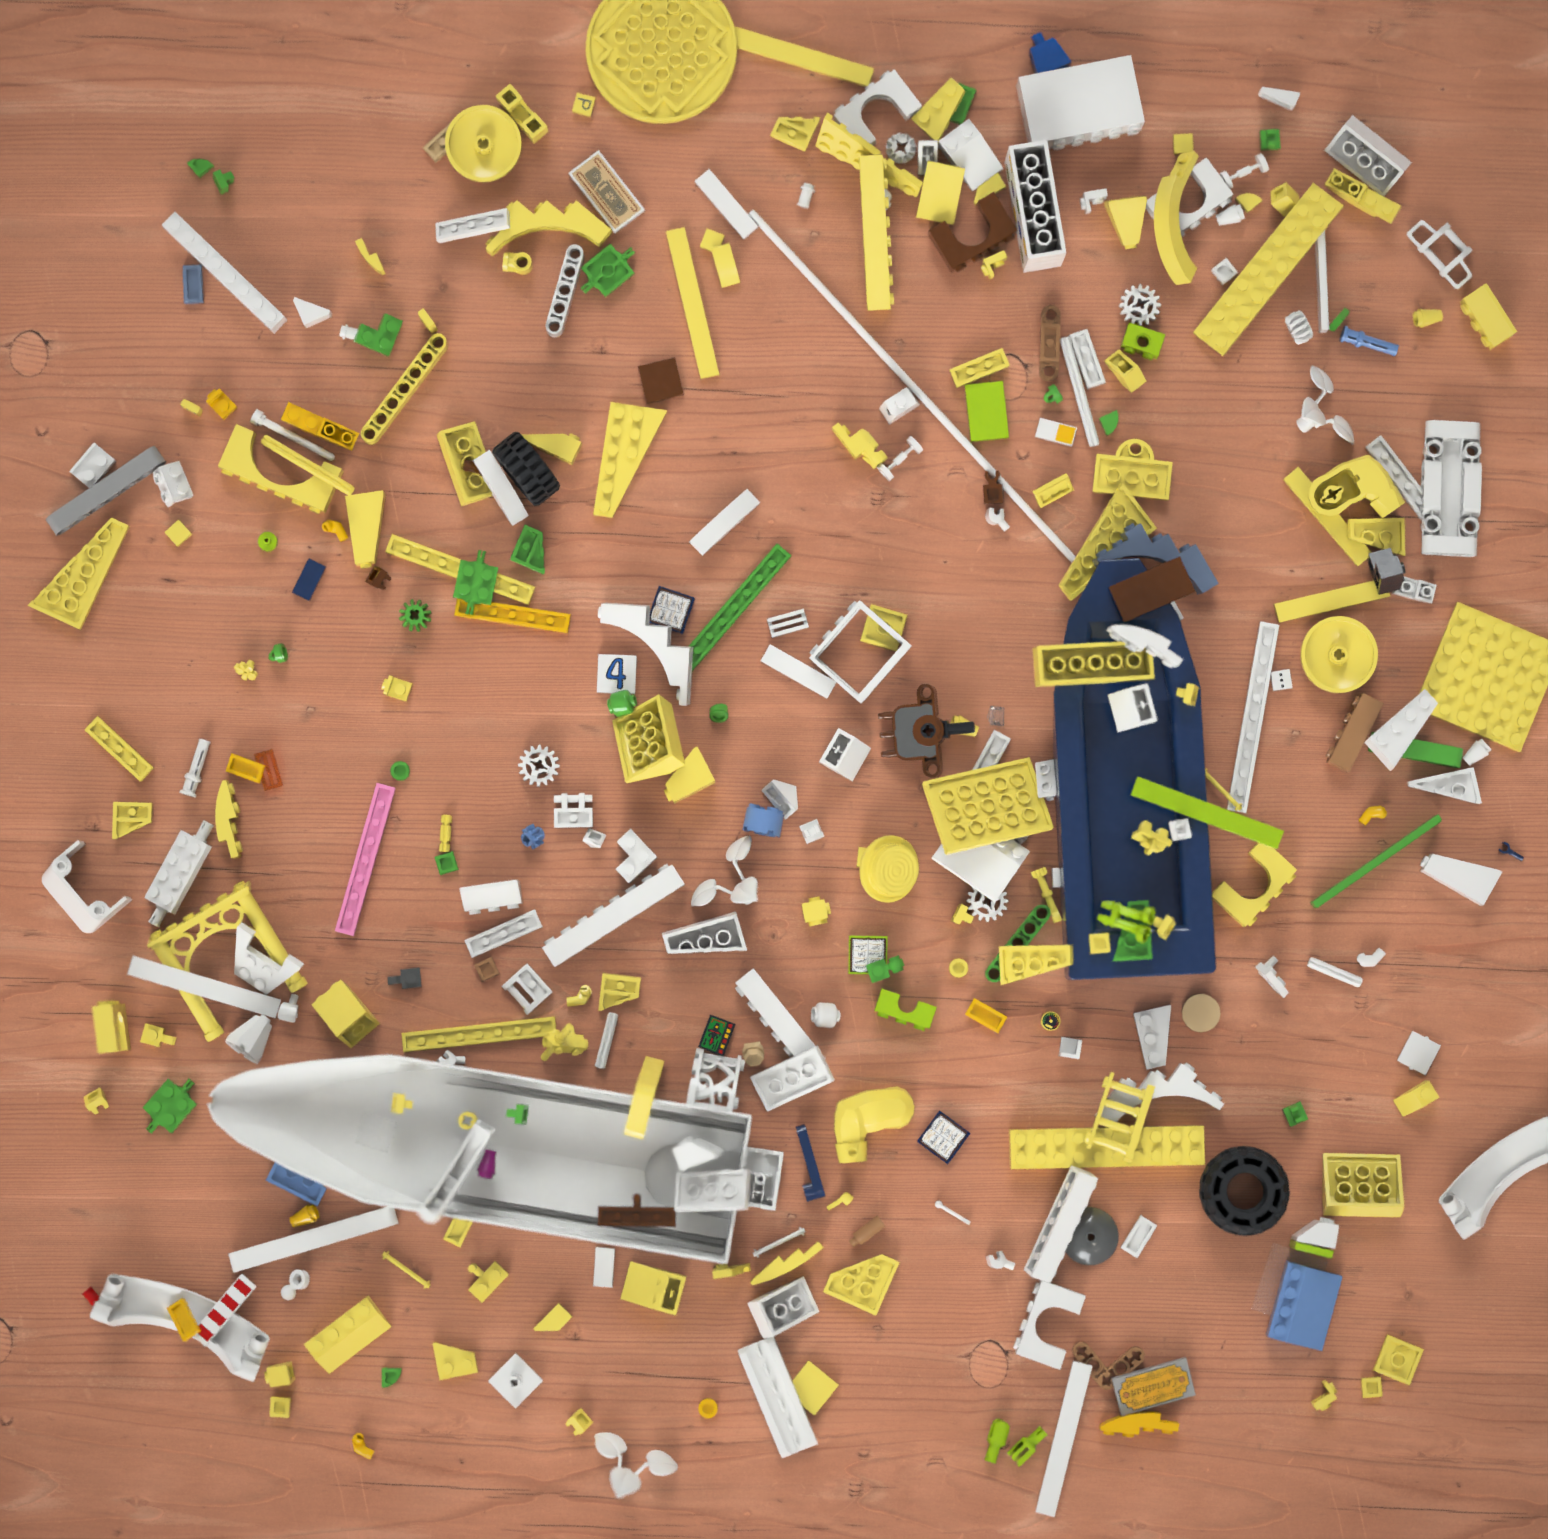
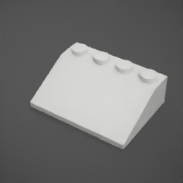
[931,839,1030,902]

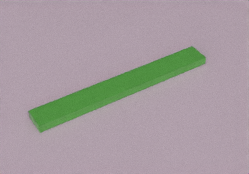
[688,544,792,671]
[1310,814,1442,908]

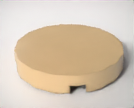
[1182,994,1221,1032]

